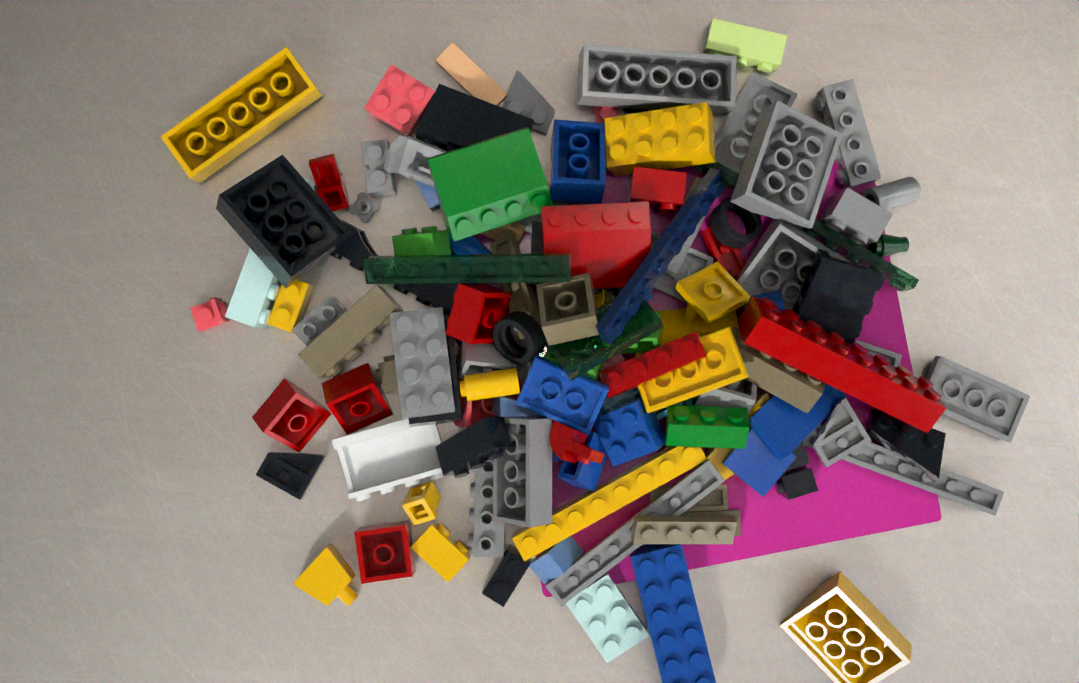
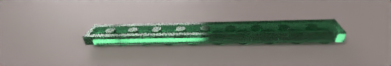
[691,161,919,292]

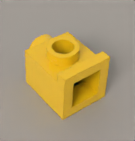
[402,481,441,525]

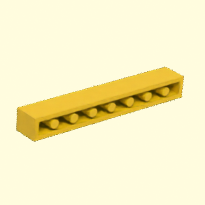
[512,446,707,561]

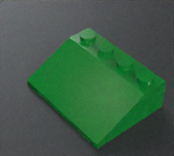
[427,127,553,242]

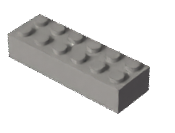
[577,44,737,115]

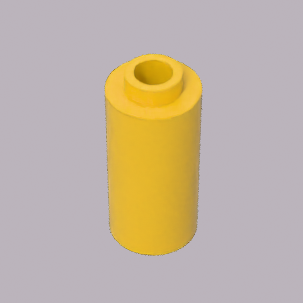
[459,368,520,401]

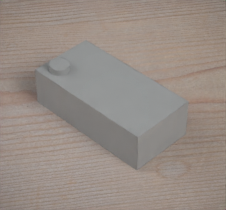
[493,417,552,528]

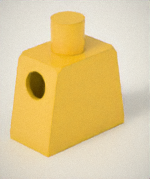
[293,543,358,606]

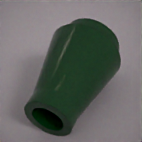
[867,234,909,259]

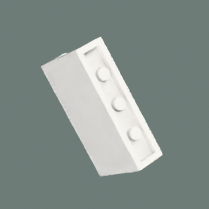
[332,418,444,501]

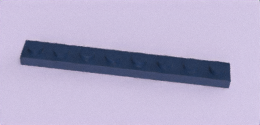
[596,168,724,345]

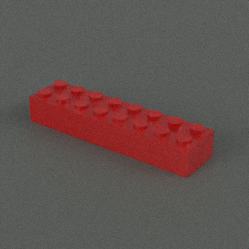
[737,296,946,433]

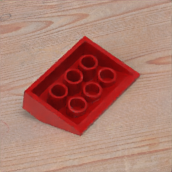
[539,202,651,289]

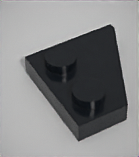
[256,452,326,500]

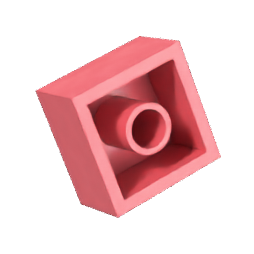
[364,64,435,137]

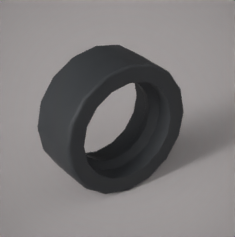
[710,197,762,249]
[493,311,544,364]

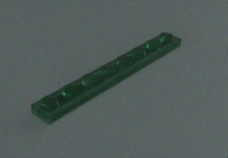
[363,253,572,284]

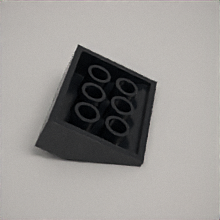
[216,154,352,288]

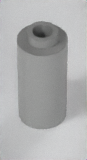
[863,177,921,210]

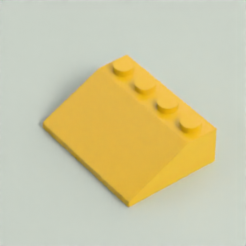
[780,571,912,683]

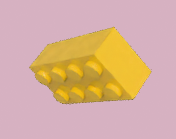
[605,102,716,176]

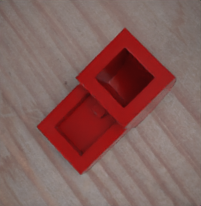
[309,153,349,211]
[550,421,605,465]

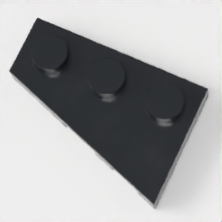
[866,407,946,482]

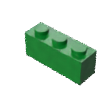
[665,405,750,449]

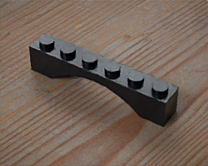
[329,220,463,315]

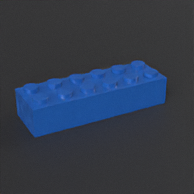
[629,544,716,683]

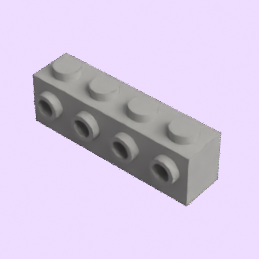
[816,79,881,189]
[468,460,506,557]

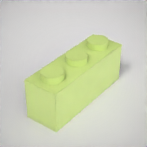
[702,18,787,73]

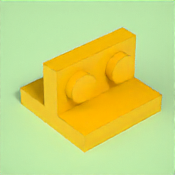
[675,261,751,326]

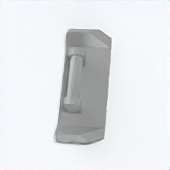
[384,135,448,188]

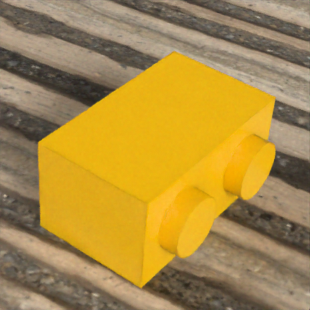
[267,280,315,333]
[410,521,471,582]

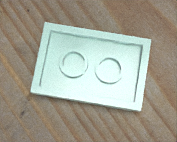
[566,572,650,663]

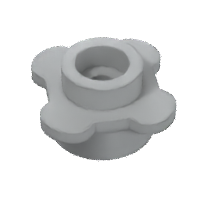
[349,192,379,223]

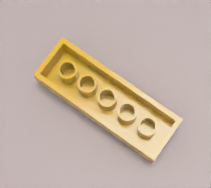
[160,47,322,183]

